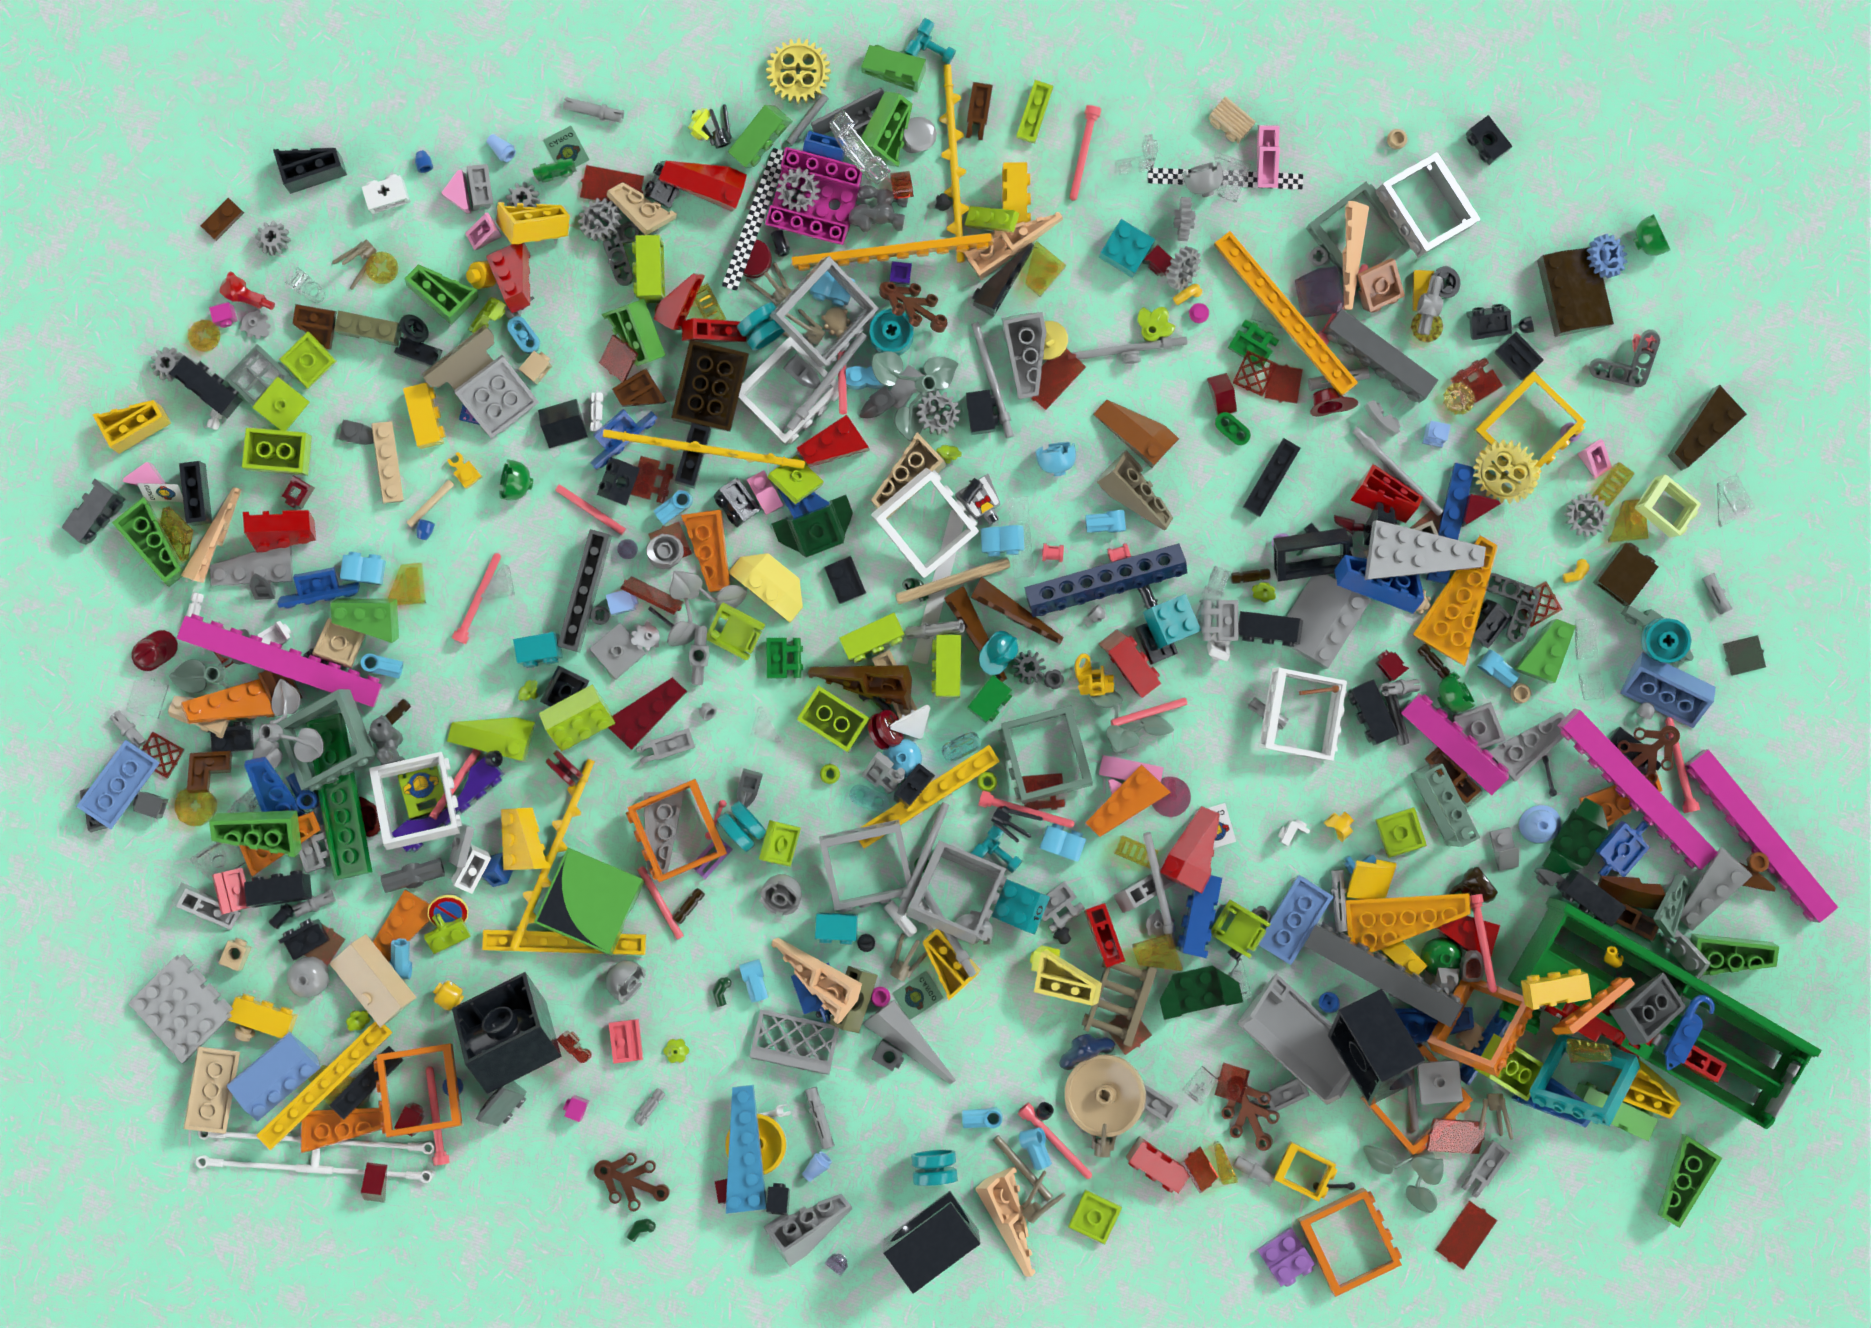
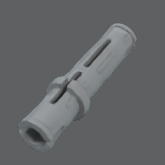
[563,97,624,123]
[1308,367,1370,391]
[905,620,965,640]
[1331,870,1348,932]
[804,1086,835,1149]

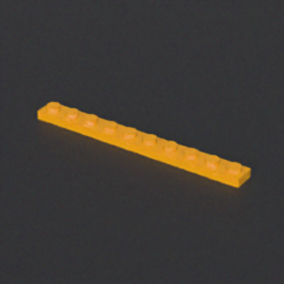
[1214,231,1358,397]
[792,233,993,271]

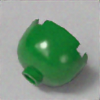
[1633,214,1671,256]
[499,459,533,500]
[1437,671,1475,713]
[1420,937,1463,977]

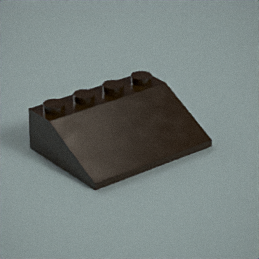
[1537,247,1614,337]
[671,340,749,432]

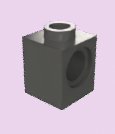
[133,792,169,818]
[872,1040,904,1072]

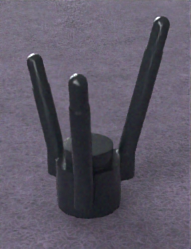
[692,104,732,149]
[991,806,1043,843]

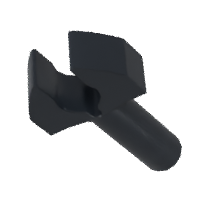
[858,694,891,710]

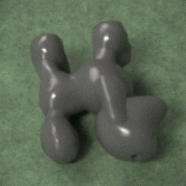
[849,185,909,232]
[368,715,405,765]

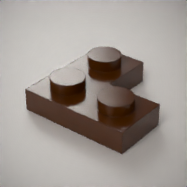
[187,751,232,793]

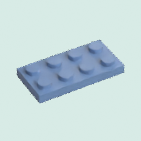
[76,739,160,829]
[1259,875,1334,965]

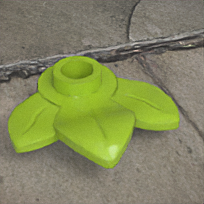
[1137,307,1176,342]

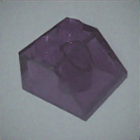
[1295,266,1344,318]

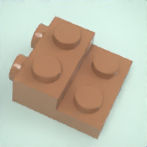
[1357,258,1405,312]

